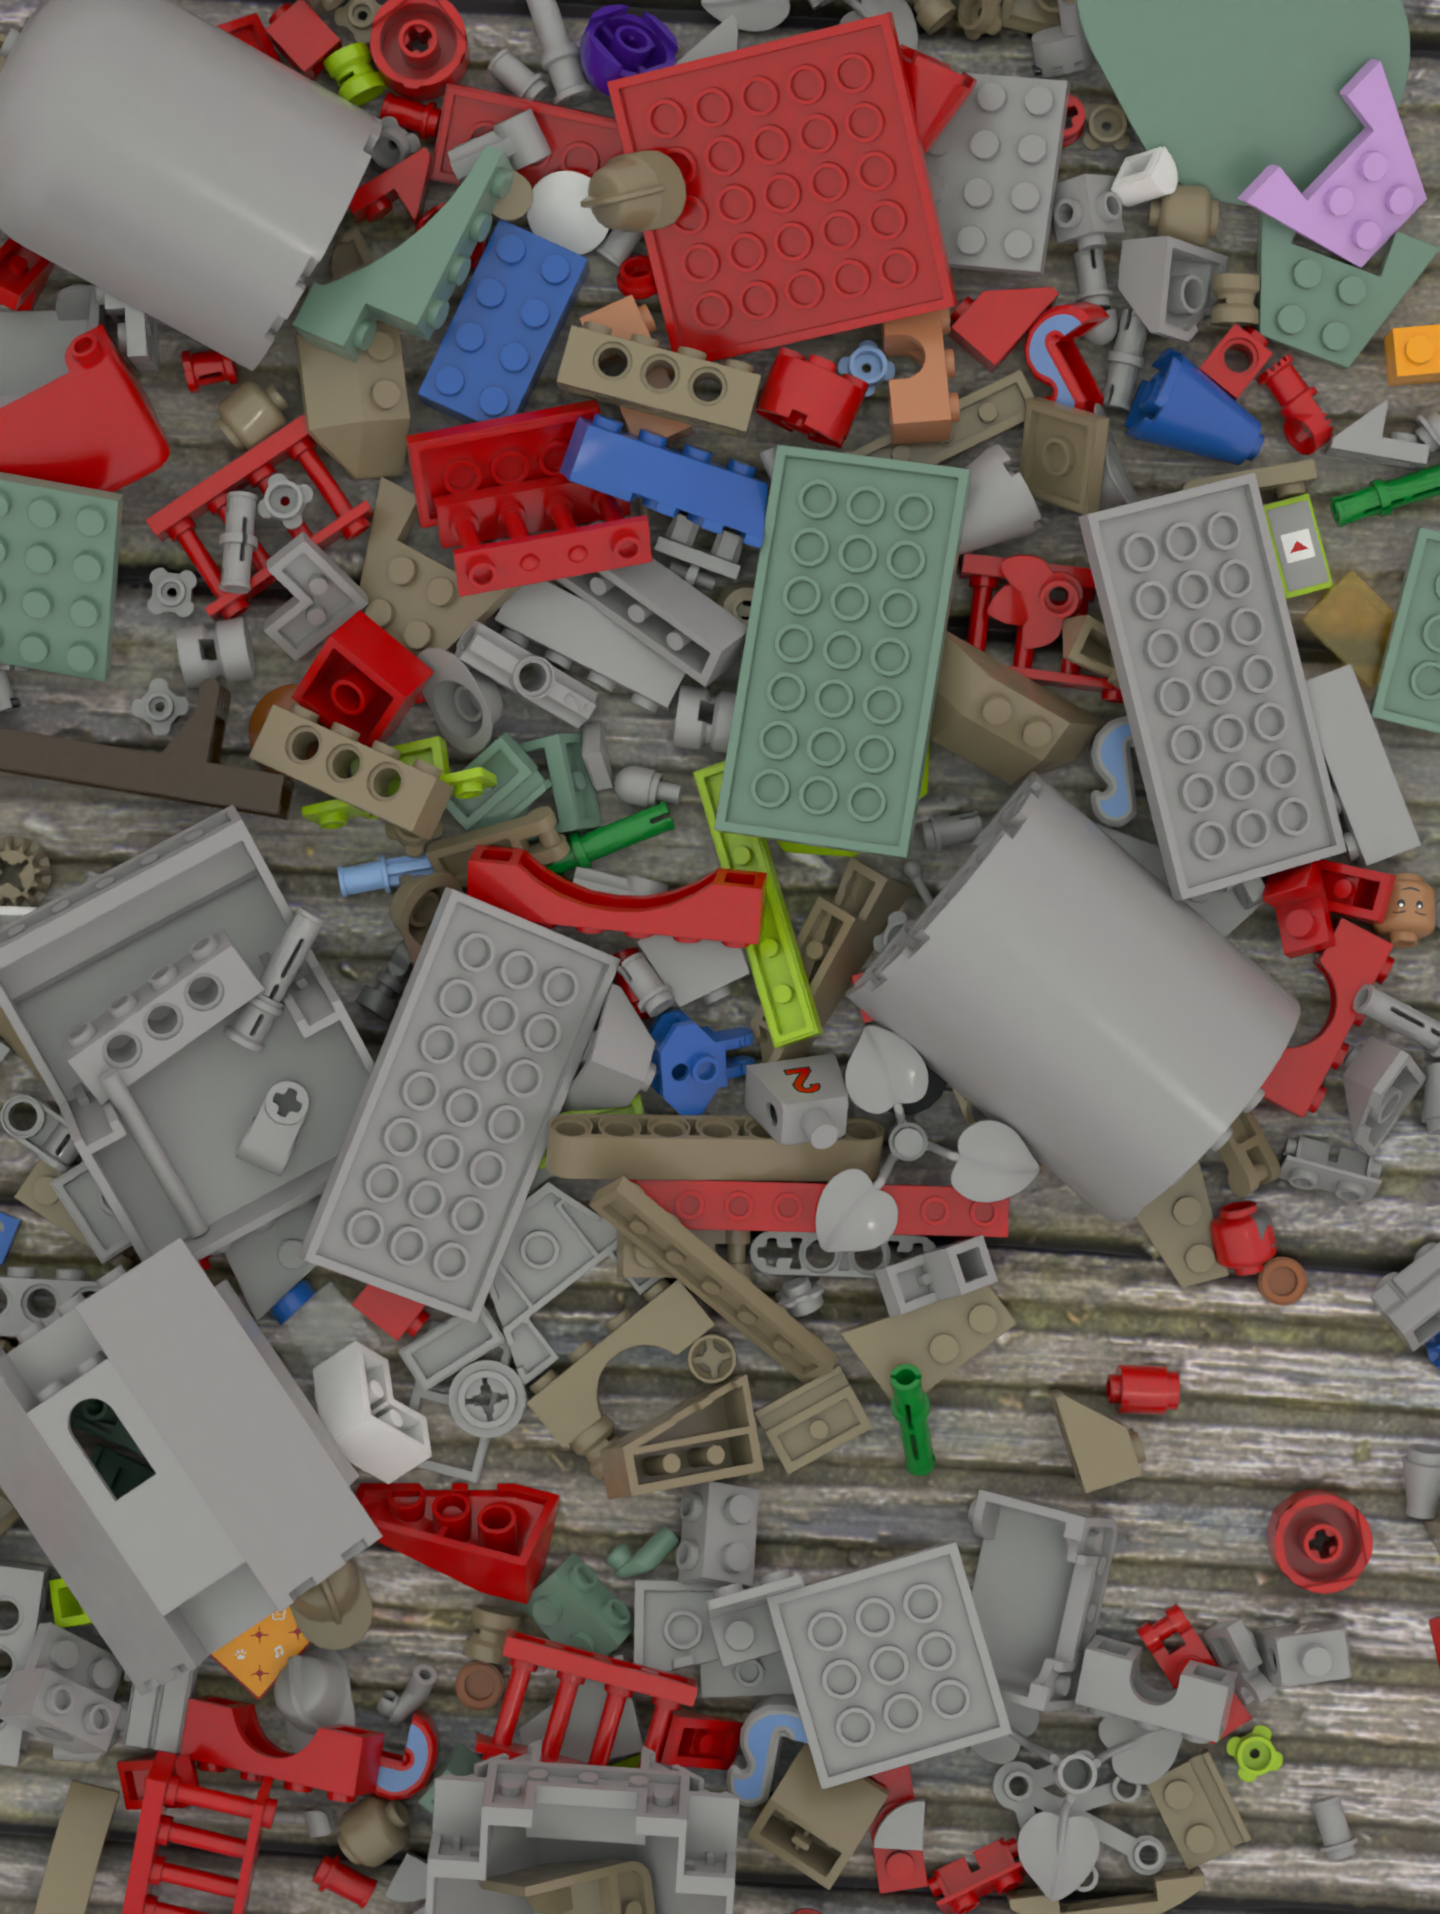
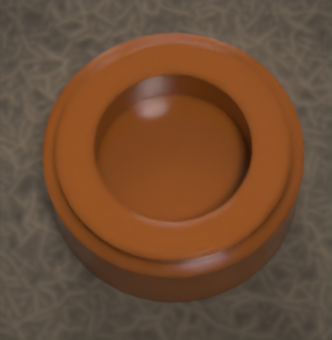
[1256,1256,1307,1306]
[455,1659,505,1710]

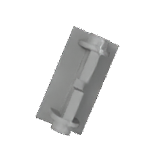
[1278,1135,1382,1202]

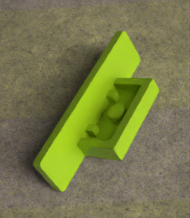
[301,736,497,829]

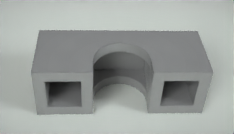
[1075,1635,1238,1744]

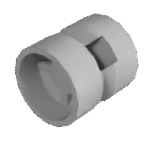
[176,617,256,690]
[673,685,737,754]

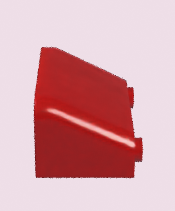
[0,324,170,492]

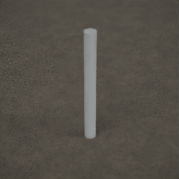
[98,1068,208,1238]

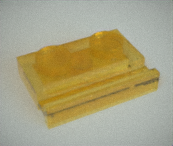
[1299,569,1395,688]

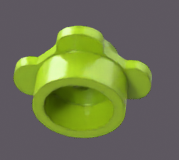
[1226,1725,1283,1782]

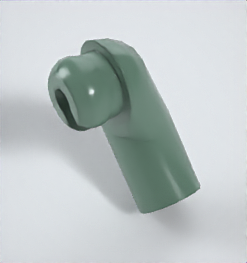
[606,1526,679,1578]

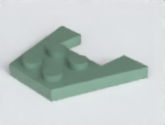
[1255,211,1440,370]

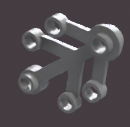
[992,1750,1166,1892]

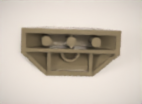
[295,320,410,480]
[930,631,1103,785]

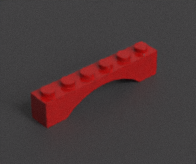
[467,845,767,948]

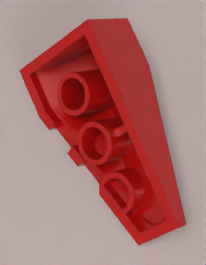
[355,1483,560,1604]

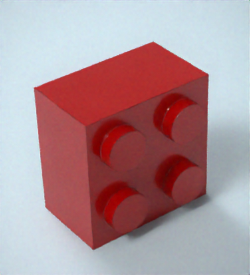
[291,610,434,748]

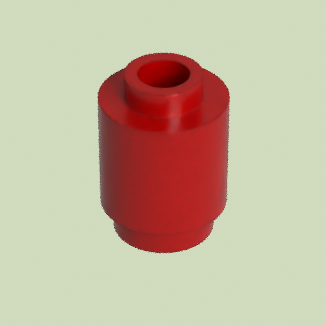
[1106,1365,1180,1415]

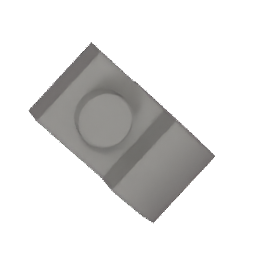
[875,1235,998,1317]

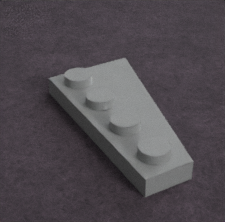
[634,1580,814,1672]

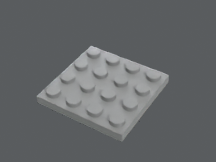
[925,72,1071,277]
[766,1540,1013,1790]

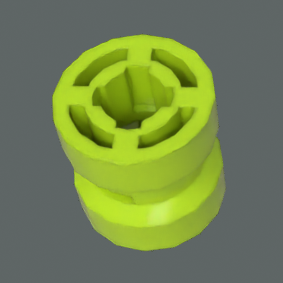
[323,42,387,106]

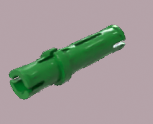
[1330,464,1440,527]
[546,800,676,875]
[890,1364,936,1476]

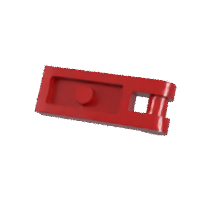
[1136,1603,1252,1745]

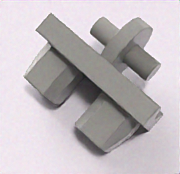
[654,512,744,591]

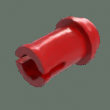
[380,92,442,140]
[311,1855,377,1909]

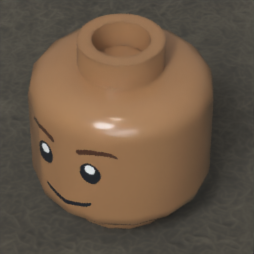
[1372,873,1436,948]

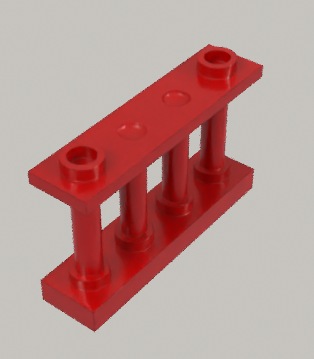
[145,414,374,622]
[433,475,652,597]
[959,553,1124,704]
[475,1628,698,1768]
[122,1750,278,1914]

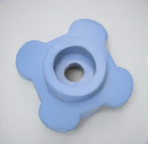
[837,340,895,398]

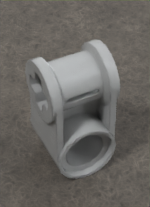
[235,1079,310,1177]
[0,1094,79,1174]

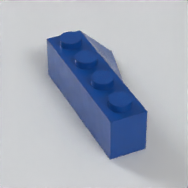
[559,413,768,549]

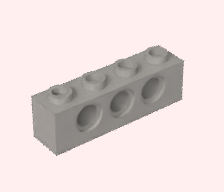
[60,929,265,1105]
[0,1266,110,1337]
[0,1559,52,1767]

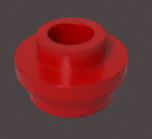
[616,255,657,299]

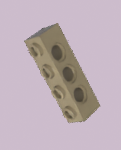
[556,322,761,439]
[248,704,454,841]

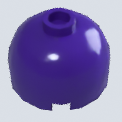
[579,4,678,98]

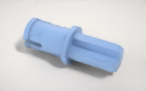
[337,852,435,897]

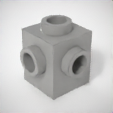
[1052,174,1125,251]

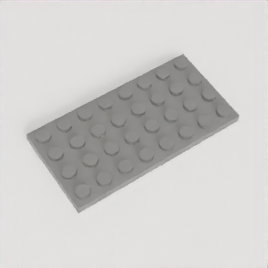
[1078,472,1347,901]
[298,887,621,1324]

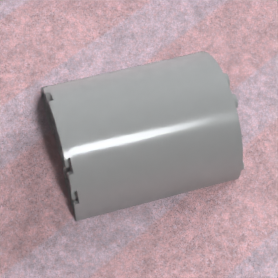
[845,771,1301,1222]

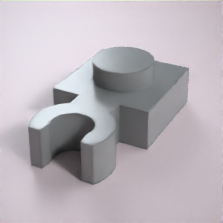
[1202,1619,1274,1706]

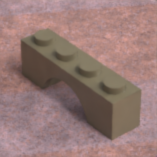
[526,1278,715,1448]

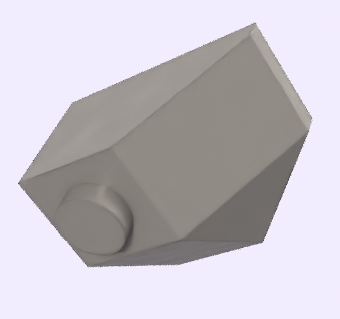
[1118,236,1228,342]
[562,983,657,1111]
[1343,1036,1427,1157]

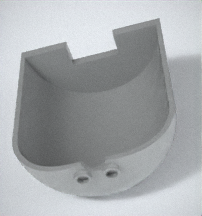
[0,0,382,371]

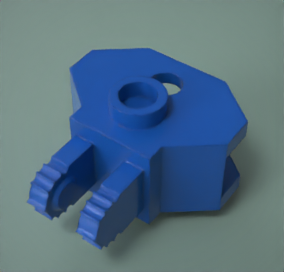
[648,1008,755,1115]

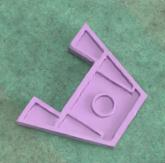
[1237,58,1427,268]

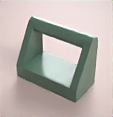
[514,733,603,843]

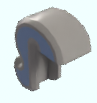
[1087,716,1137,829]
[726,1695,808,1807]

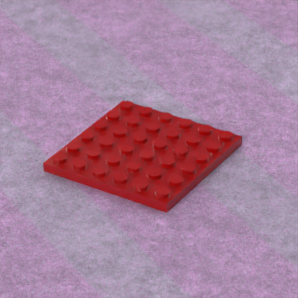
[607,12,958,362]

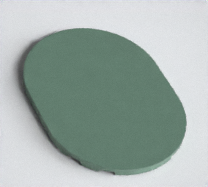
[1075,0,1410,206]

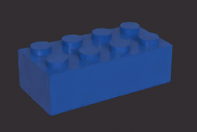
[418,220,590,424]

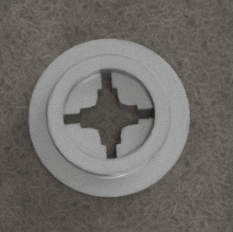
[448,1360,526,1438]

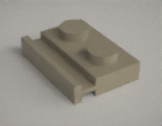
[754,1364,874,1475]
[1146,1748,1252,1871]

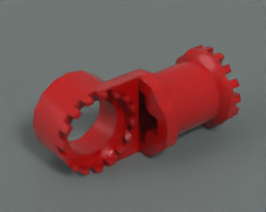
[1255,354,1334,455]

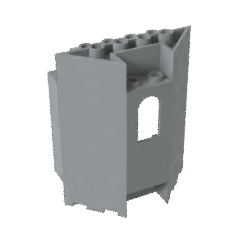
[0,1237,383,1696]
[425,1739,740,1914]

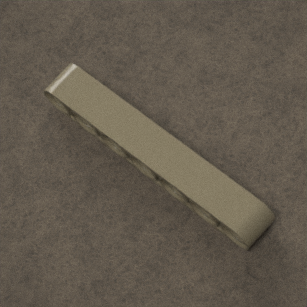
[546,1114,884,1182]

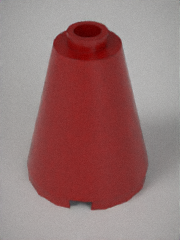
[900,44,977,156]

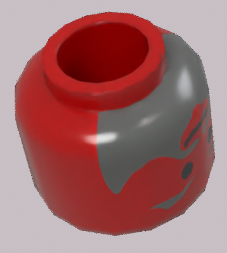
[1209,1200,1277,1276]

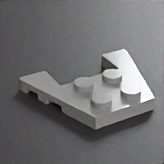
[489,1181,661,1385]

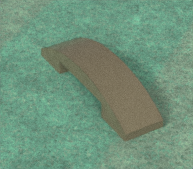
[34,1779,120,1914]
[1006,1866,1205,1914]

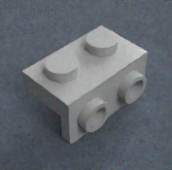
[676,1481,759,1589]

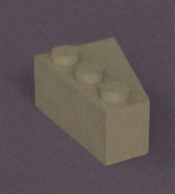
[839,1285,1017,1400]
[599,1374,764,1499]

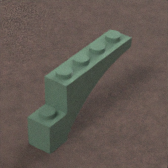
[292,144,514,363]

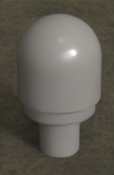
[614,766,683,808]

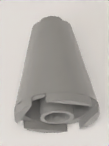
[959,443,1043,555]

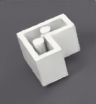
[313,1341,432,1484]

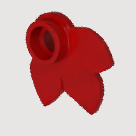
[987,554,1083,649]

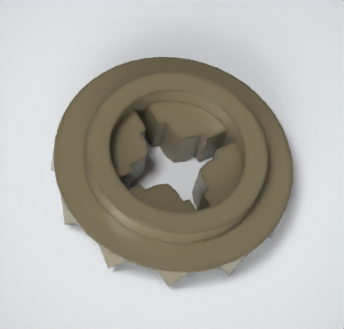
[0,836,52,907]

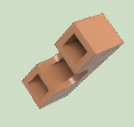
[579,294,692,445]
[880,308,960,445]

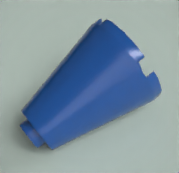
[1124,348,1265,466]

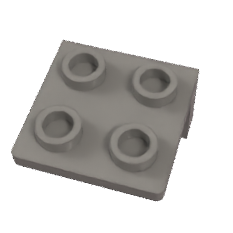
[706,1569,805,1669]

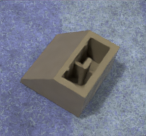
[746,1743,890,1890]

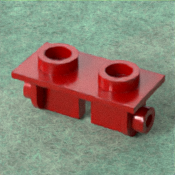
[927,1837,1028,1914]

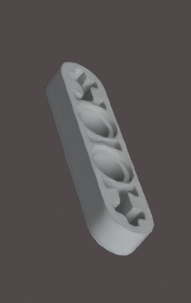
[750,1231,937,1278]

